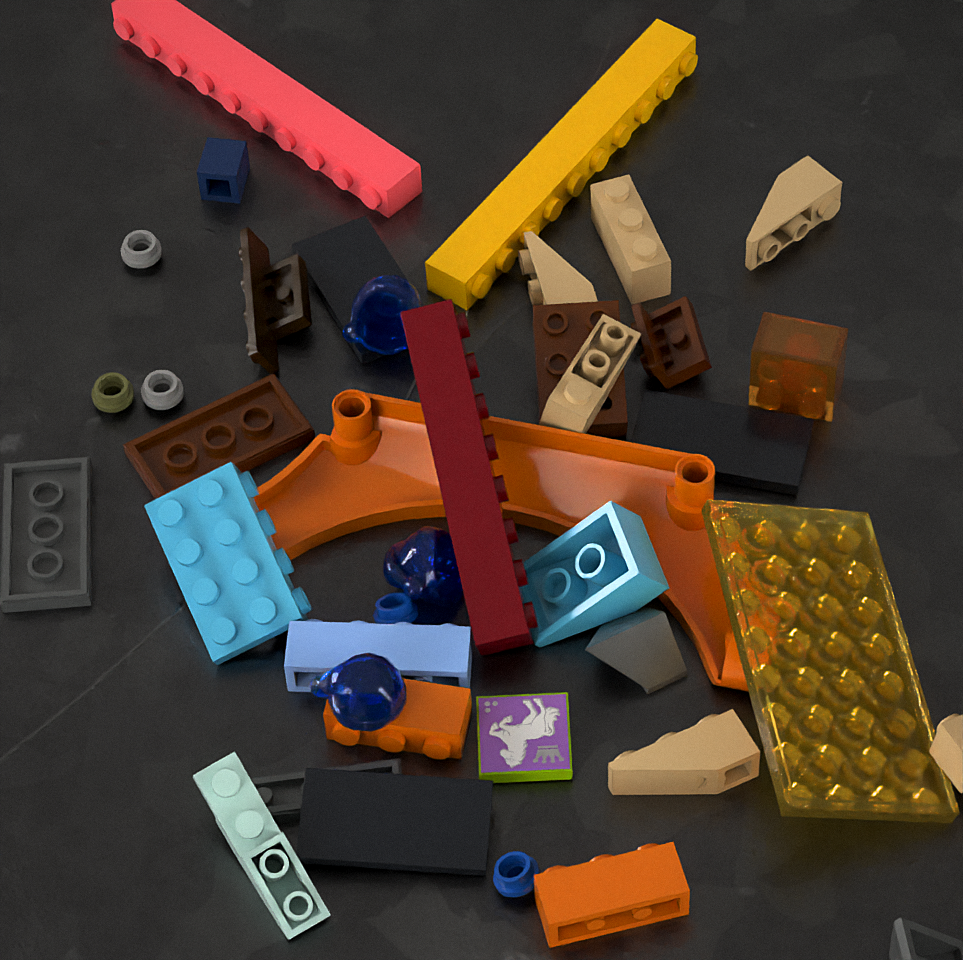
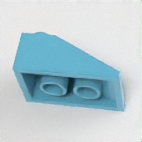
[521,501,670,647]

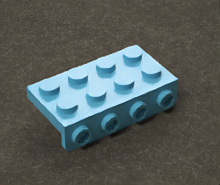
[144,462,312,665]

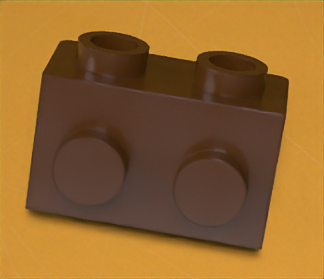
[631,296,712,389]

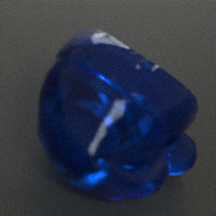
[343,275,421,355]
[383,526,463,607]
[310,652,407,731]

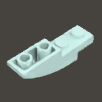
[193,751,331,940]

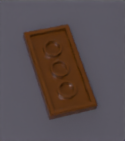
[123,373,315,499]

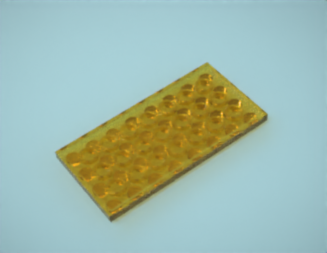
[701,499,960,823]

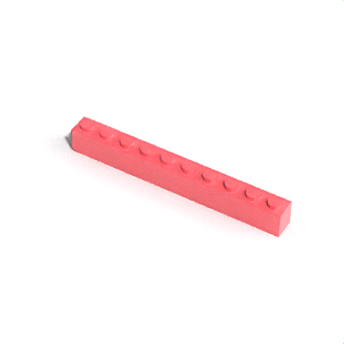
[111,0,422,218]

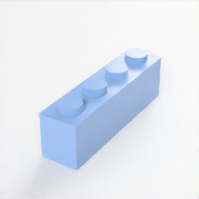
[284,619,473,693]

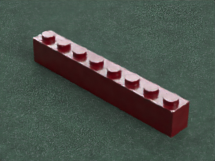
[400,299,539,656]

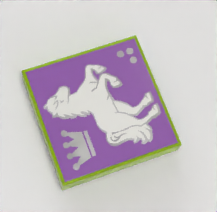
[476,692,573,783]

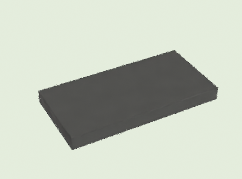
[0,456,92,613]

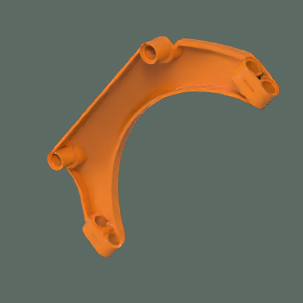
[253,389,779,695]

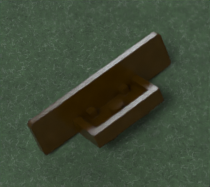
[238,227,312,374]

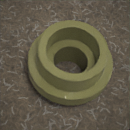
[91,372,134,413]

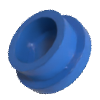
[373,593,419,624]
[493,851,541,897]

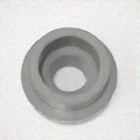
[121,230,162,268]
[141,370,184,410]

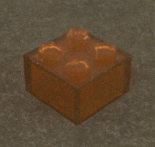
[748,312,848,422]

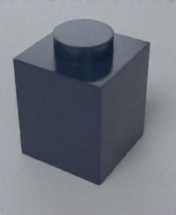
[197,137,250,204]

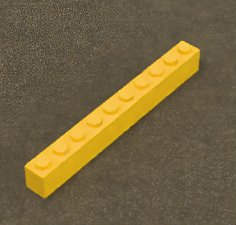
[425,19,698,310]

